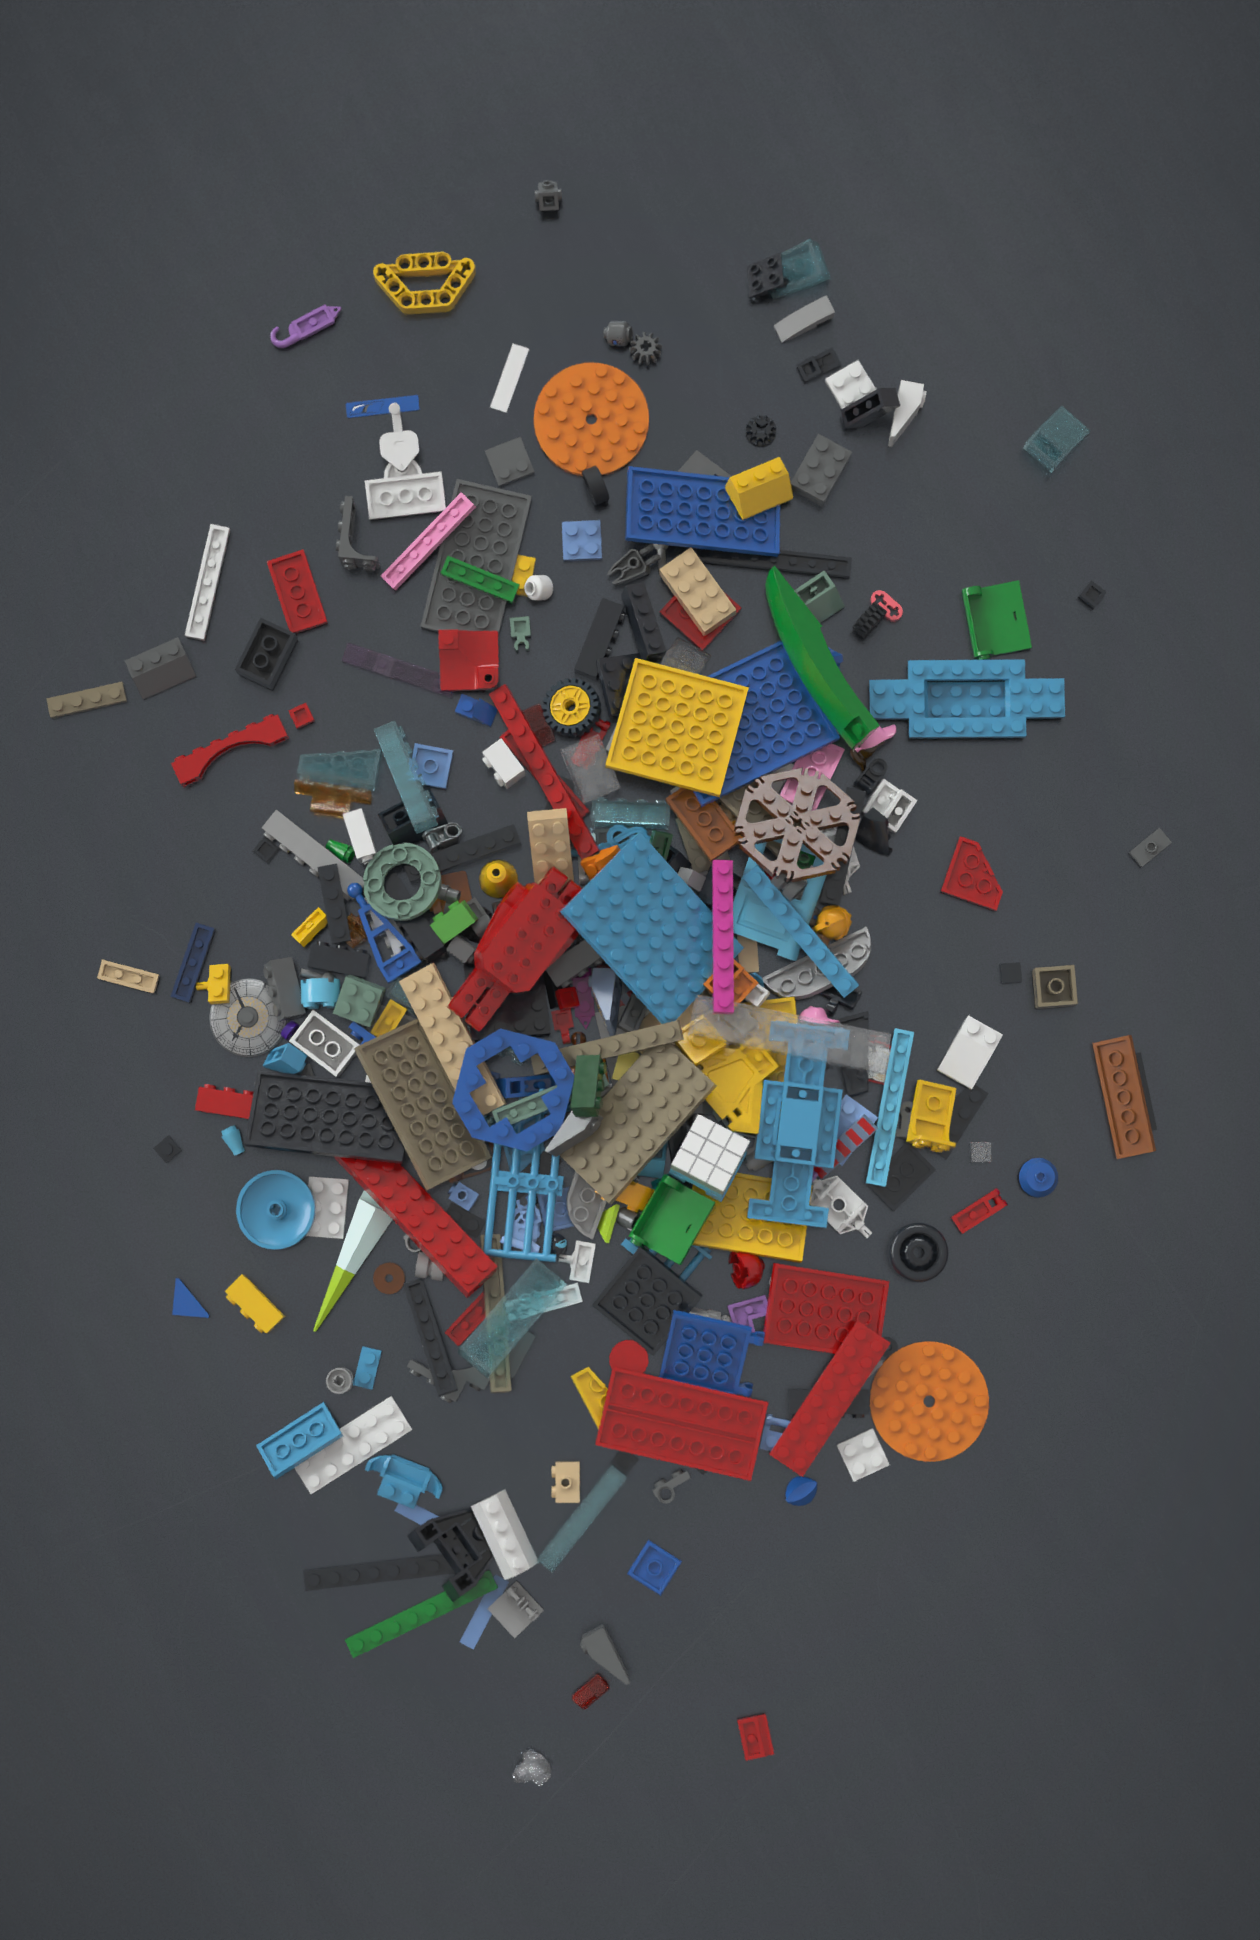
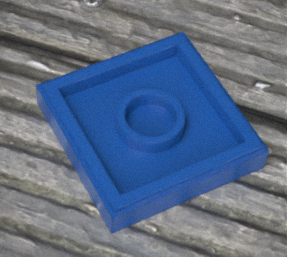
[627,1540,682,1596]

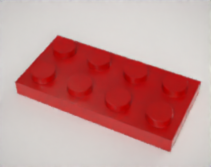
[267,549,328,634]

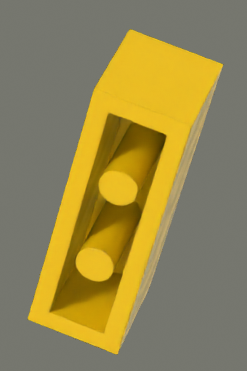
[225,1274,286,1334]

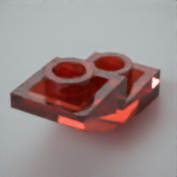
[522,703,556,746]

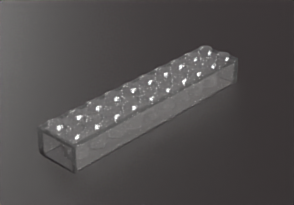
[687,994,892,1075]

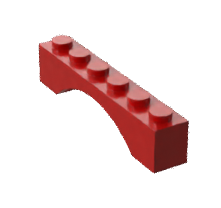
[171,714,289,787]

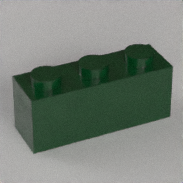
[571,1055,607,1117]

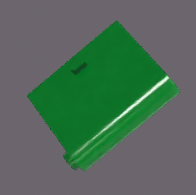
[962,580,1032,660]
[629,1174,716,1265]

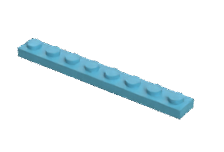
[866,1028,914,1187]

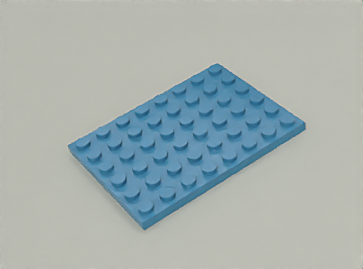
[560,832,744,1024]

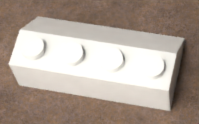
[471,1490,539,1580]

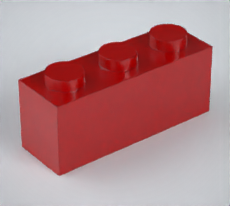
[195,1084,254,1119]

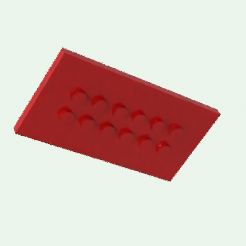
[595,1367,768,1481]

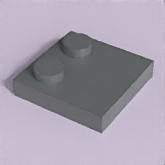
[485,437,535,487]

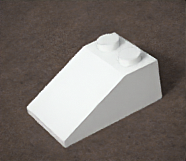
[888,380,927,447]
[937,1015,1003,1090]

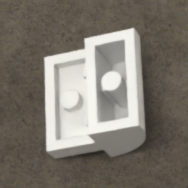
[861,779,917,833]

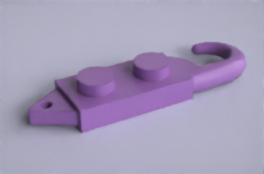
[270,304,341,348]

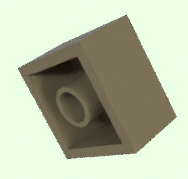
[1032,965,1078,1009]

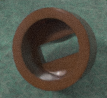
[571,1031,586,1045]

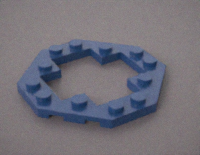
[452,1028,574,1151]

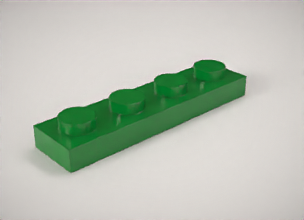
[440,556,520,604]

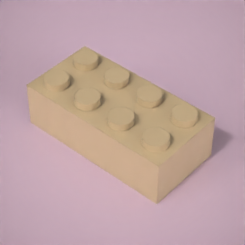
[659,547,736,636]
[527,808,574,891]

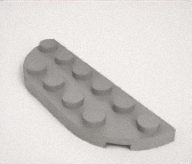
[762,927,871,1000]
[566,1171,607,1239]

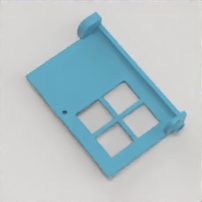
[733,839,827,961]

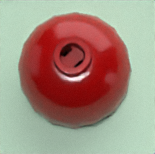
[728,1252,765,1289]

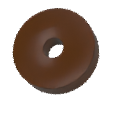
[373,1262,405,1294]

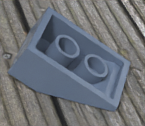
[588,968,622,1036]

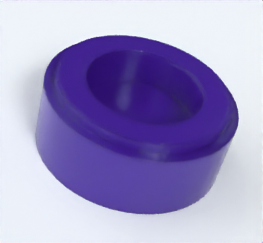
[281,1021,299,1040]

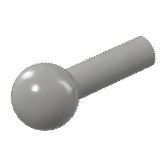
[654,544,669,570]
[299,968,336,982]

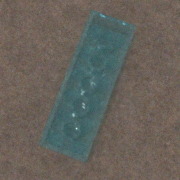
[457,1259,567,1378]

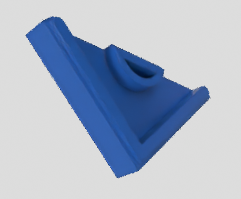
[172,1278,210,1318]

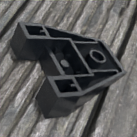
[407,1508,494,1602]

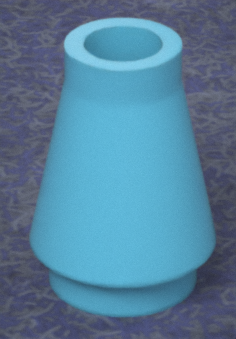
[221,1125,245,1156]

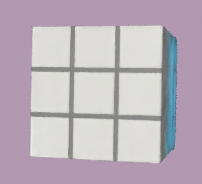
[668,1114,750,1202]

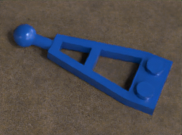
[347,883,422,983]

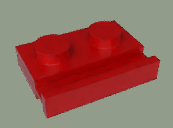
[737,1714,774,1761]

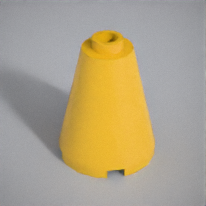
[479,859,518,898]

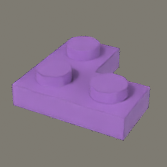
[727,1295,768,1332]

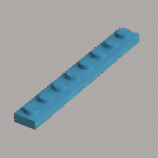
[742,864,859,998]

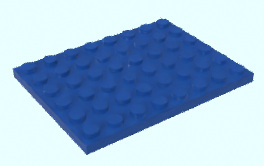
[693,641,840,807]

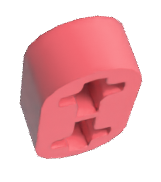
[870,590,903,622]

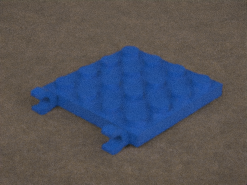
[659,1310,765,1397]

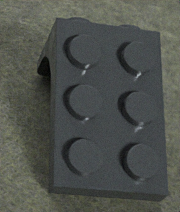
[336,496,380,571]

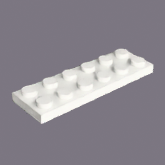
[295,1396,413,1494]

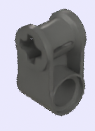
[422,822,462,853]

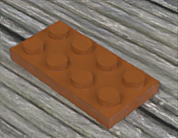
[665,788,743,862]

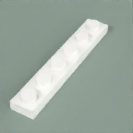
[185,524,230,641]

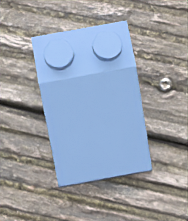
[837,1094,878,1166]

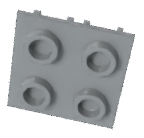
[487,1581,544,1638]

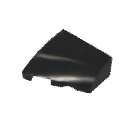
[855,807,893,855]

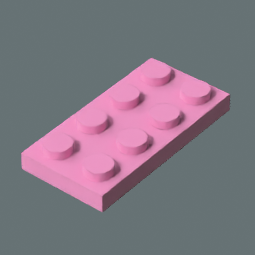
[780,743,845,811]

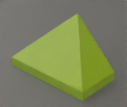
[597,1204,620,1243]

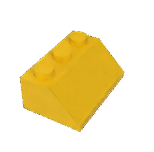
[725,457,793,520]

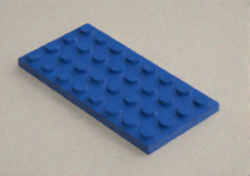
[625,466,780,557]

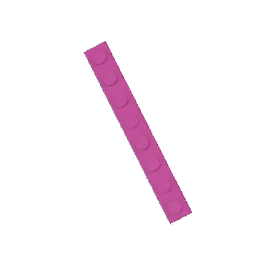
[712,860,734,1014]

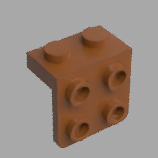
[430,871,472,916]

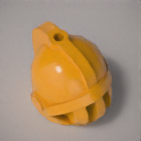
[812,905,852,941]

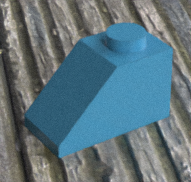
[263,1043,308,1074]

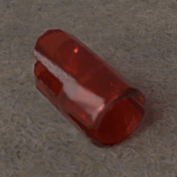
[572,1674,610,1710]

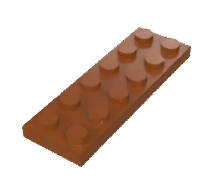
[1092,1035,1156,1159]

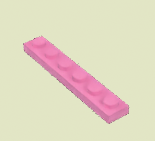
[381,492,476,591]

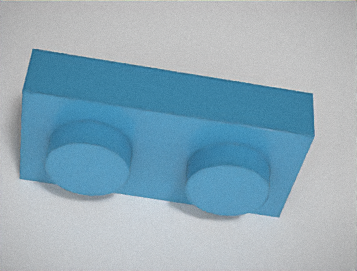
[353,1346,382,1390]

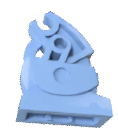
[500,1196,542,1253]

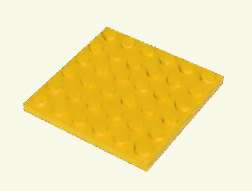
[605,658,749,797]

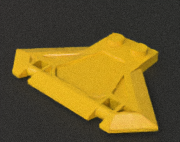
[681,1036,779,1134]

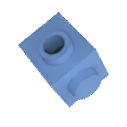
[448,1182,480,1212]

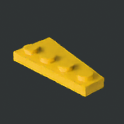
[570,1367,608,1430]

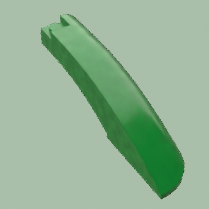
[765,566,880,750]

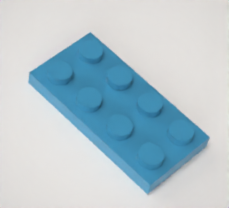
[256,1402,343,1479]

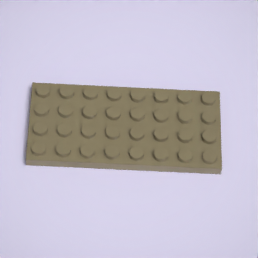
[354,1018,492,1191]
[560,1043,717,1204]

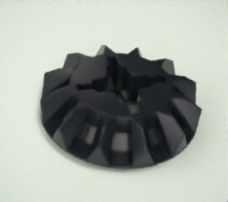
[746,415,776,446]

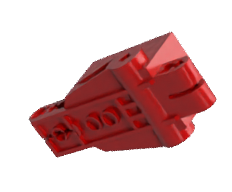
[447,866,582,1032]

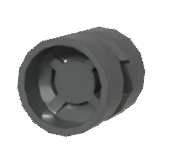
[771,874,808,902]

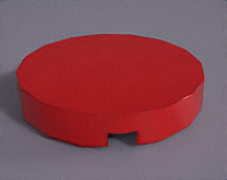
[609,1340,648,1373]

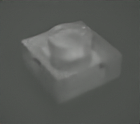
[970,1142,991,1162]

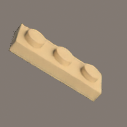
[97,960,160,994]

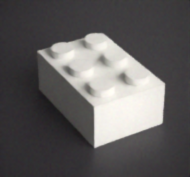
[289,1010,359,1078]

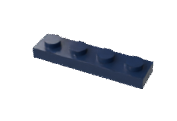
[170,923,215,1003]

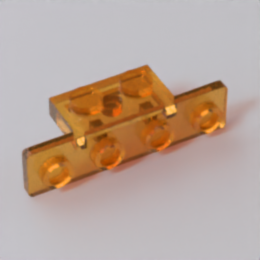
[294,779,372,817]

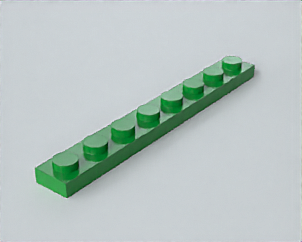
[345,1569,498,1658]

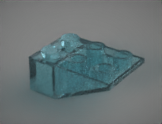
[1023,406,1090,473]

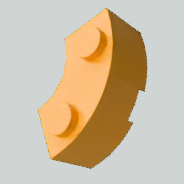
[595,1181,654,1213]

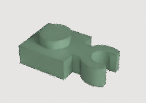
[510,616,531,651]

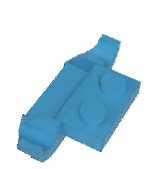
[365,1454,442,1509]

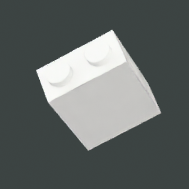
[343,808,377,865]

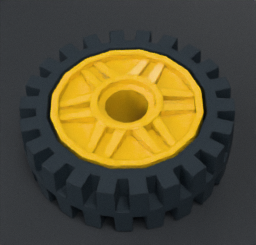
[542,678,602,738]

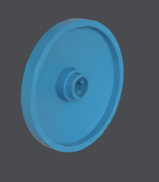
[236,1170,316,1250]

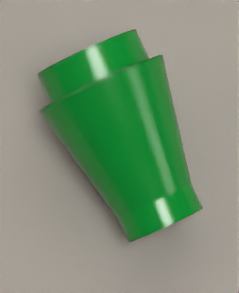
[325,839,355,864]

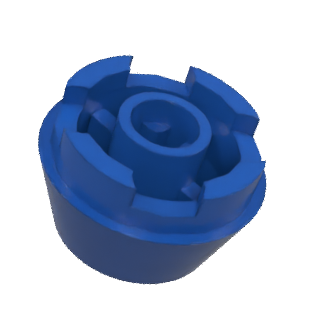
[1019,1158,1058,1197]

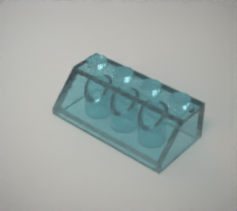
[591,797,670,830]

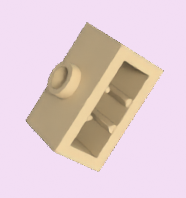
[552,1461,580,1503]

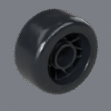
[888,1223,949,1282]

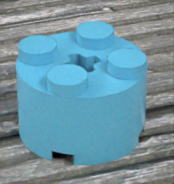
[301,978,340,1009]

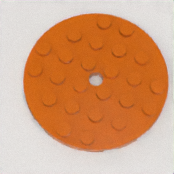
[534,363,649,477]
[869,1341,989,1462]

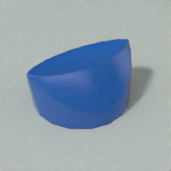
[786,1476,817,1506]

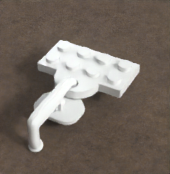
[365,403,446,520]

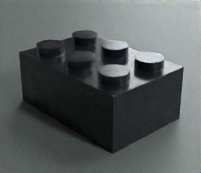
[235,617,298,690]

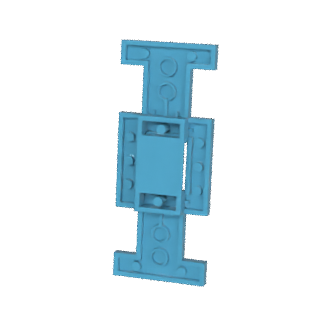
[747,1021,850,1228]

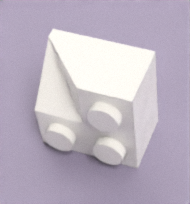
[482,739,526,789]

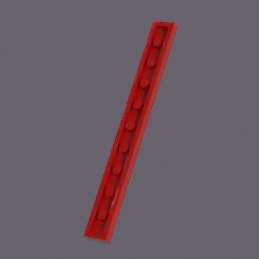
[489,684,600,859]

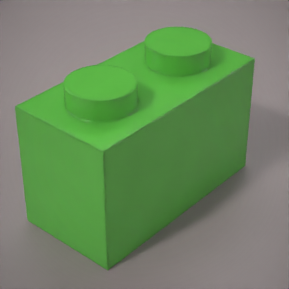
[430,900,478,944]

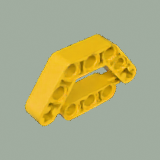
[373,252,476,314]

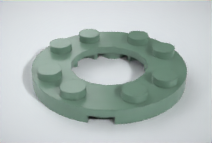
[363,843,441,921]

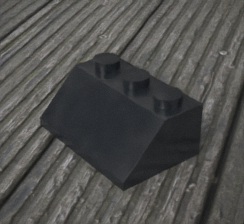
[378,788,448,845]

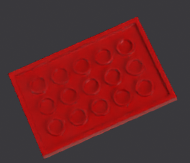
[763,1263,890,1354]

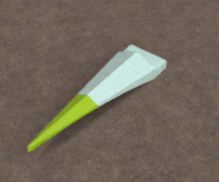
[313,1190,393,1332]

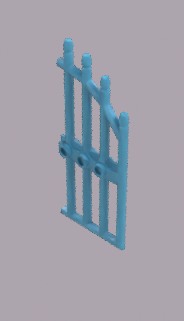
[483,1088,571,1262]

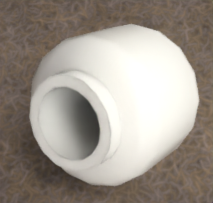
[524,575,553,600]

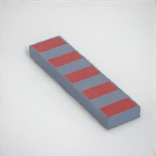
[813,1114,878,1180]

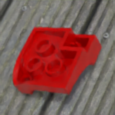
[438,629,499,691]

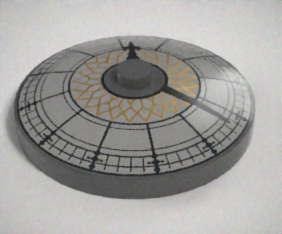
[209,979,289,1057]

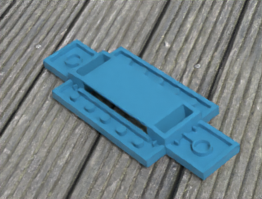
[869,659,1065,739]

